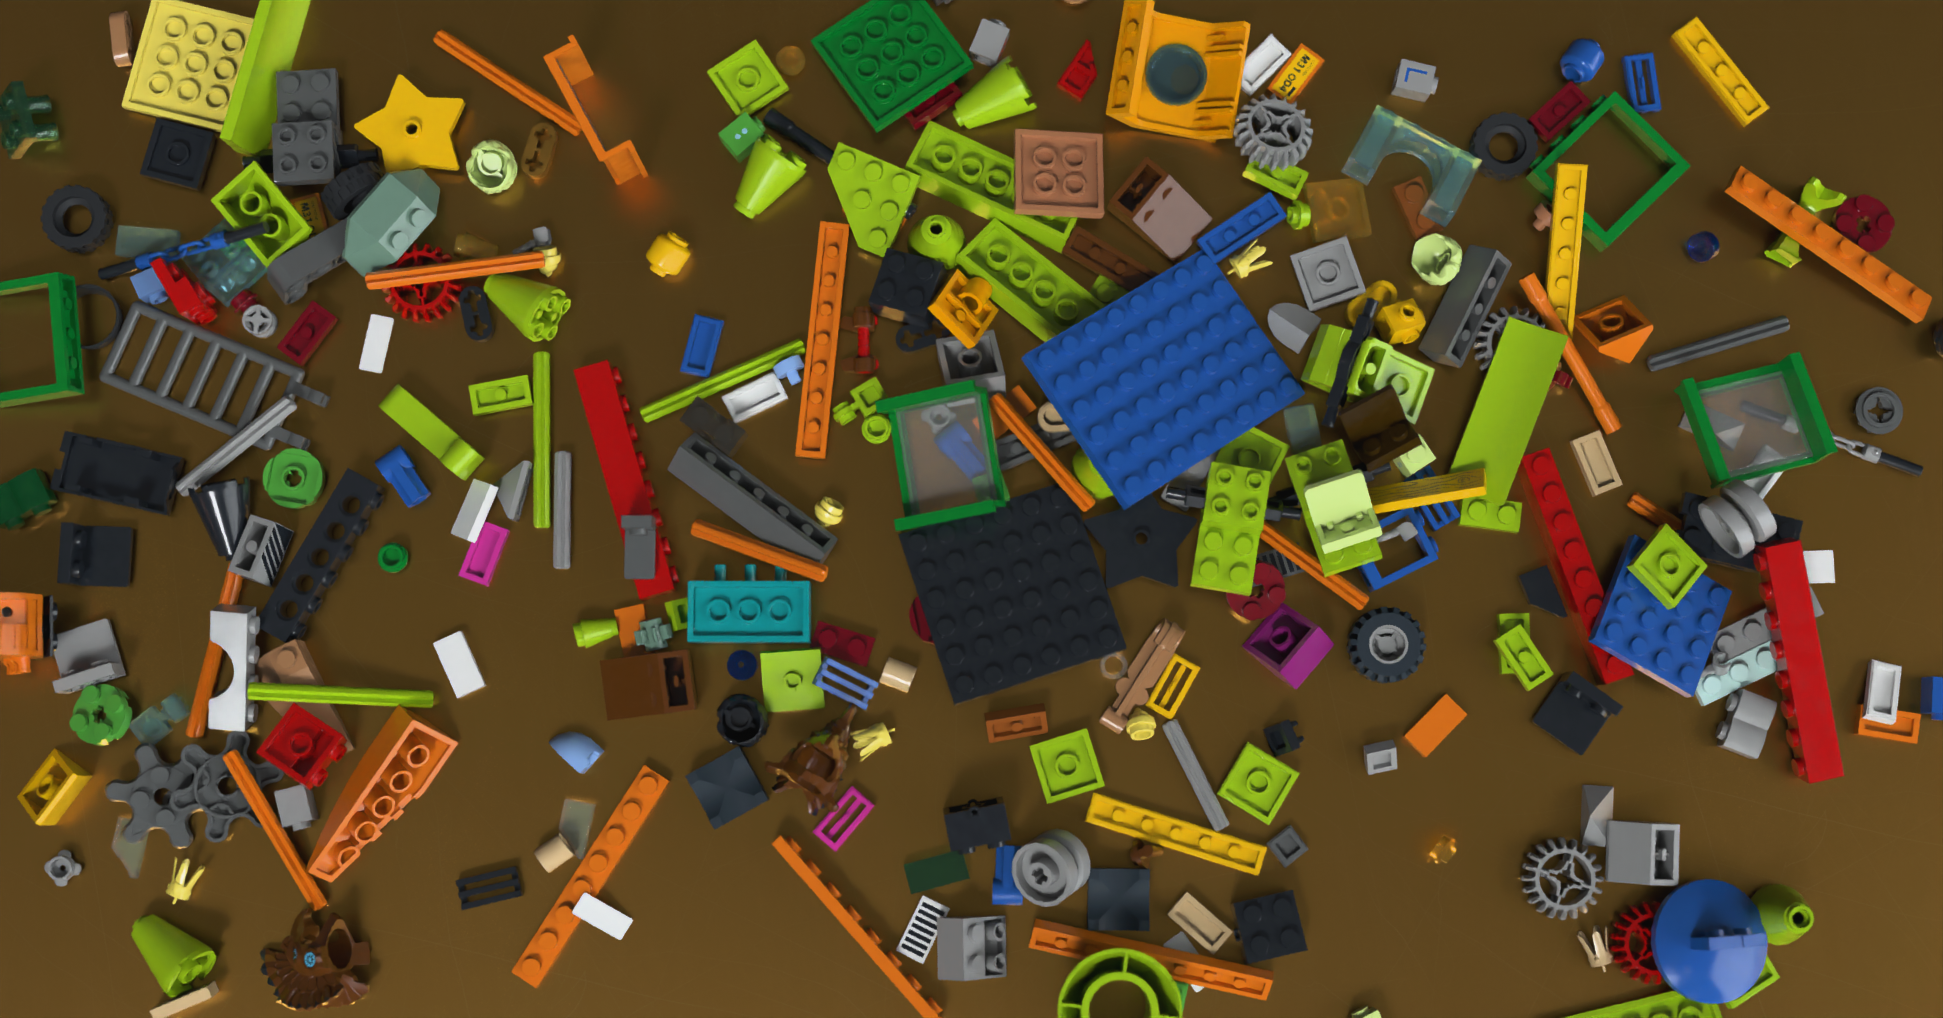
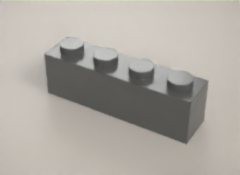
[1418,245,1512,368]

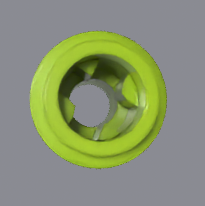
[572,617,619,648]

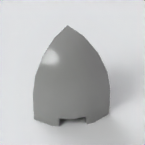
[1267,303,1322,354]

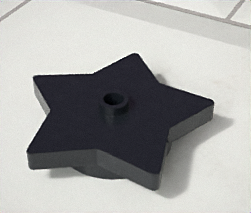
[1084,494,1197,589]

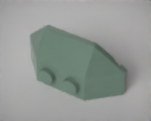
[342,168,440,277]

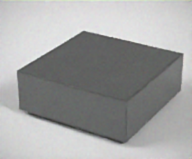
[1265,825,1309,868]

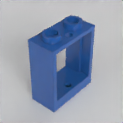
[1357,507,1439,592]

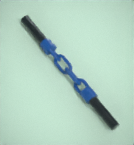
[98,221,270,280]

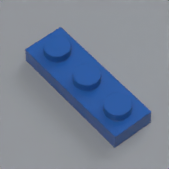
[1196,192,1287,265]

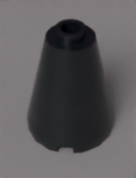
[188,476,250,561]

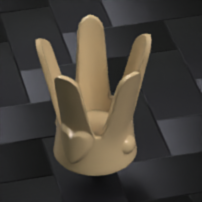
[1577,925,1614,972]

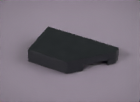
[1517,565,1568,619]

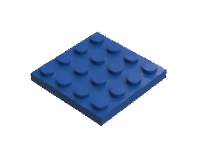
[1588,534,1732,698]

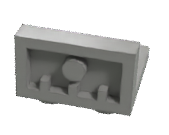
[52,619,126,694]

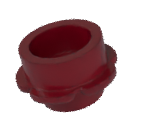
[230,288,258,314]

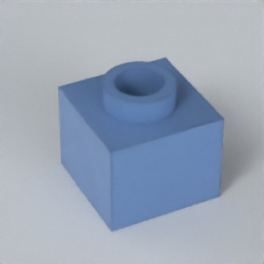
[130,267,169,305]

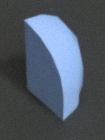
[549,731,604,774]

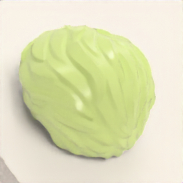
[466,139,518,194]
[1411,233,1462,286]

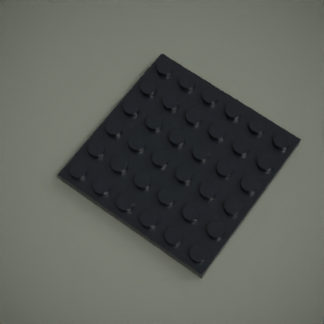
[898,483,1127,706]

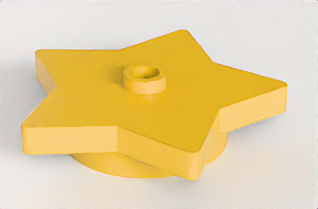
[354,74,466,173]

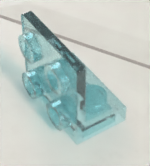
[182,219,267,307]

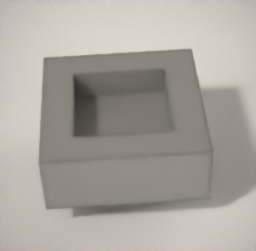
[1363,739,1397,775]

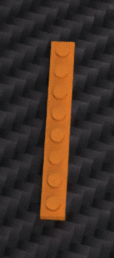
[1724,165,1933,324]
[795,221,850,459]
[511,765,670,988]
[771,835,943,1018]
[1028,918,1274,1001]

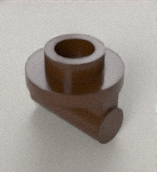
[1130,840,1164,869]

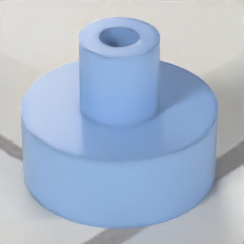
[773,355,805,386]

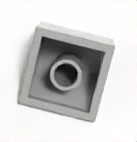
[936,330,1006,407]

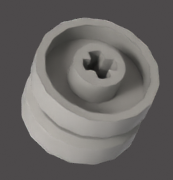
[1698,479,1777,558]
[1012,829,1091,907]

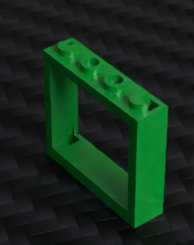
[1526,91,1691,253]
[0,272,85,408]

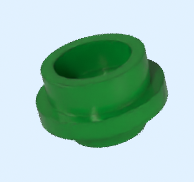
[378,543,408,573]

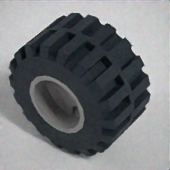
[1346,607,1426,683]

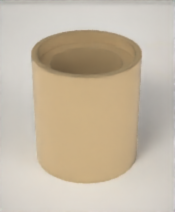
[879,657,917,693]
[534,833,575,873]

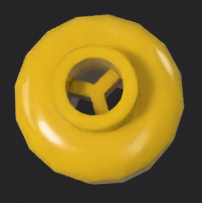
[646,231,690,277]

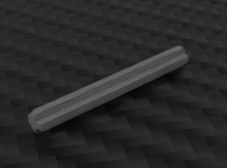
[1646,315,1790,372]

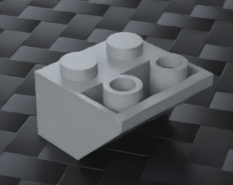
[1605,820,1680,886]
[937,915,1007,981]

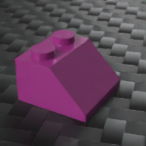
[1242,602,1335,690]

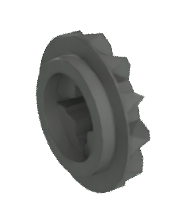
[1853,387,1903,435]

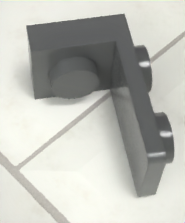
[621,515,656,579]

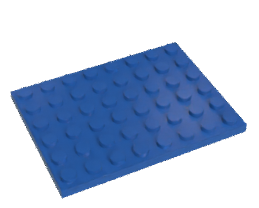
[1021,249,1305,510]

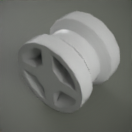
[242,305,278,338]

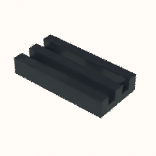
[456,866,523,910]

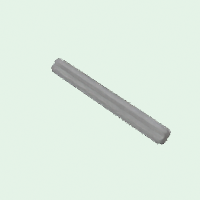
[175,396,297,496]

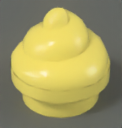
[533,245,561,277]
[814,496,844,527]
[1126,708,1156,740]

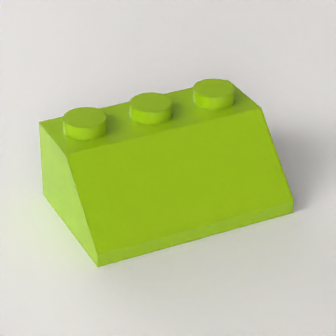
[211,161,313,268]

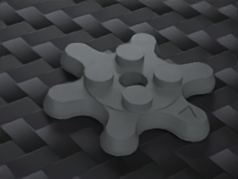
[170,731,284,843]
[105,742,203,849]

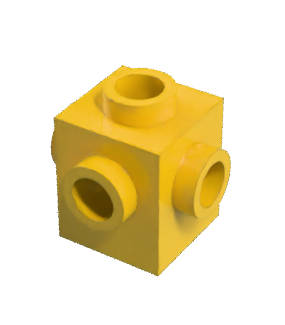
[1374,298,1426,345]

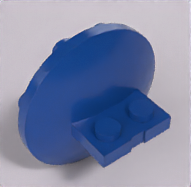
[1651,879,1767,1004]

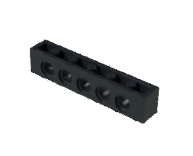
[259,468,385,643]

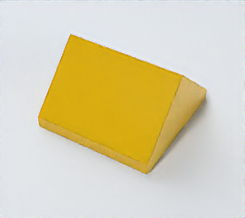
[17,748,93,826]

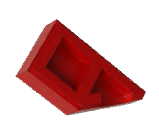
[1057,39,1097,101]

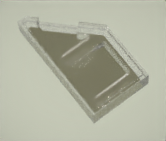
[559,798,596,860]
[111,817,149,879]

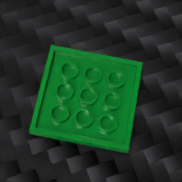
[810,0,974,133]

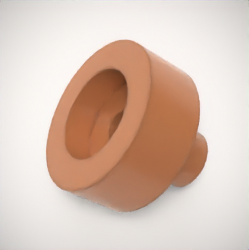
[1533,200,1552,231]

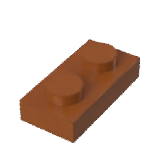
[1392,176,1444,242]
[984,703,1048,743]

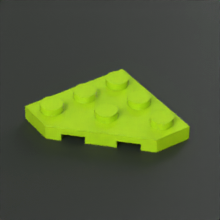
[827,142,921,258]

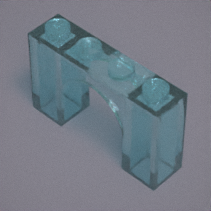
[1341,105,1482,228]

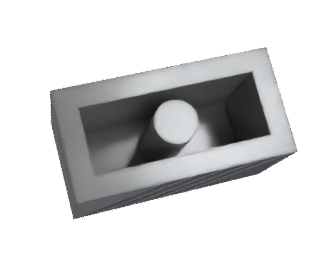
[228,514,294,587]

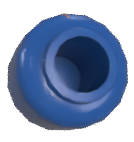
[1560,38,1605,83]

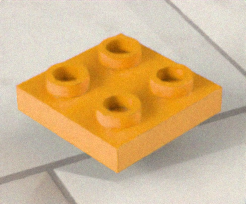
[927,269,999,349]

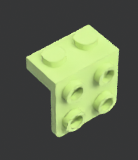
[1303,469,1383,554]

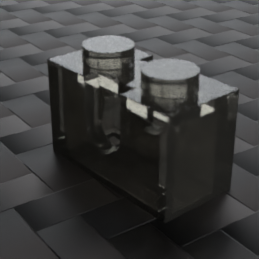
[680,396,749,459]

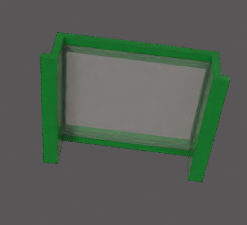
[1673,352,1838,489]
[875,380,1006,531]

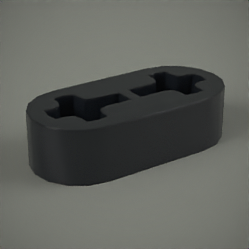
[459,286,495,343]
[896,316,950,354]

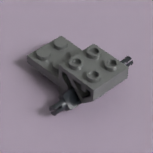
[242,68,379,186]

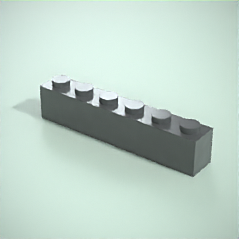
[667,432,838,564]

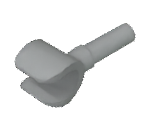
[512,227,552,254]
[1376,522,1418,543]
[1700,652,1731,679]

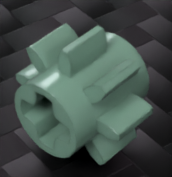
[634,617,674,652]

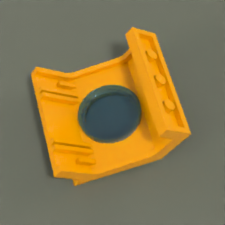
[1106,0,1251,143]

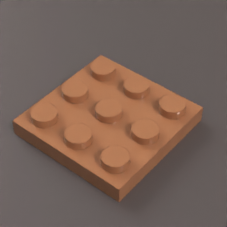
[1013,129,1104,219]

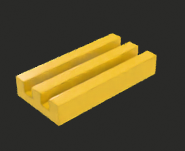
[1144,653,1200,720]

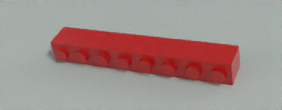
[573,360,680,601]
[1517,447,1634,686]
[1753,537,1844,784]

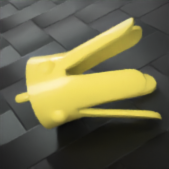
[1227,238,1273,279]
[850,722,895,761]
[165,857,205,904]

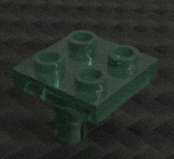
[0,81,59,159]

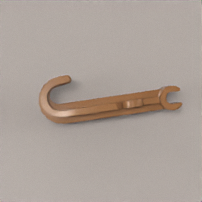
[1099,618,1186,734]

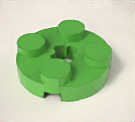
[263,448,326,509]
[69,684,132,746]

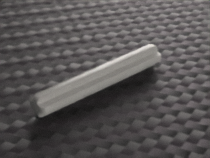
[553,451,572,569]
[1162,719,1229,831]

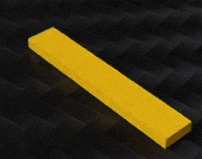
[1542,163,1588,340]
[1084,792,1267,876]

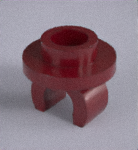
[1549,362,1574,390]

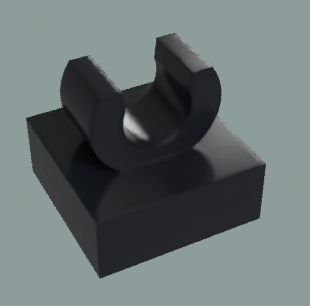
[1263,719,1304,757]

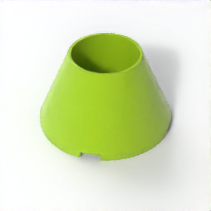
[1057,948,1183,1018]

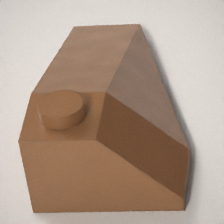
[255,639,355,753]

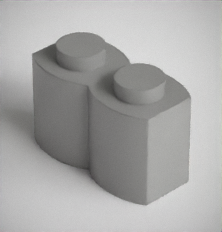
[1715,689,1777,759]

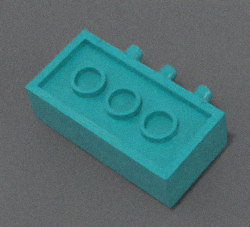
[687,564,811,643]

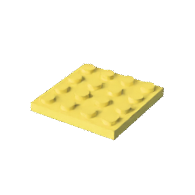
[121,0,254,132]

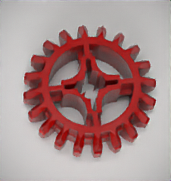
[382,243,463,323]
[1609,901,1662,985]

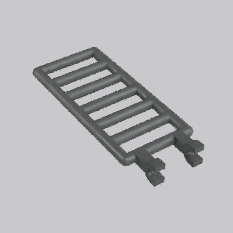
[99,301,331,451]

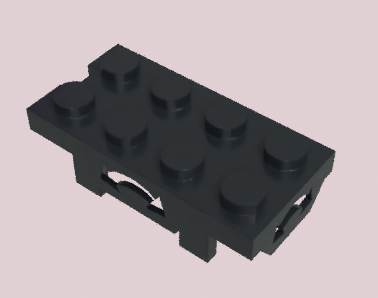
[49,431,185,516]
[1674,492,1803,573]

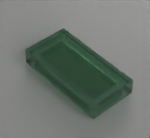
[904,850,970,894]

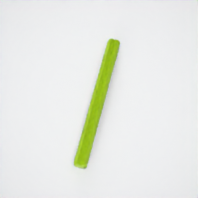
[640,338,806,422]
[533,351,551,528]
[247,682,434,708]

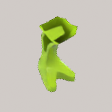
[1764,176,1847,268]

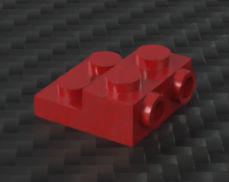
[150,257,218,325]
[256,703,347,790]

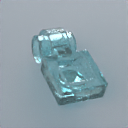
[129,693,190,745]

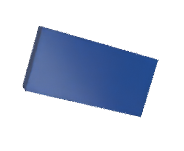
[680,314,724,378]

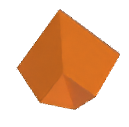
[1574,295,1653,364]

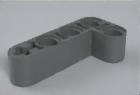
[267,218,347,305]

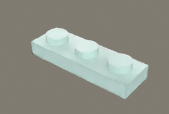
[1695,640,1778,706]

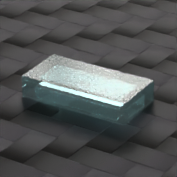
[115,225,181,262]

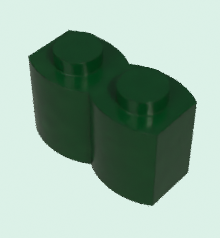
[0,468,58,531]

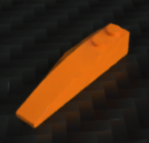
[306,705,458,883]

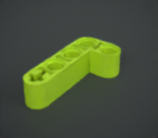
[378,383,485,481]

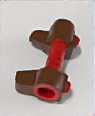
[839,306,879,374]

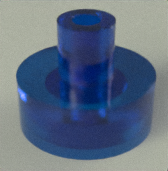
[1687,231,1720,262]
[727,650,758,680]

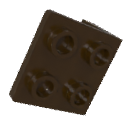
[1338,384,1422,473]

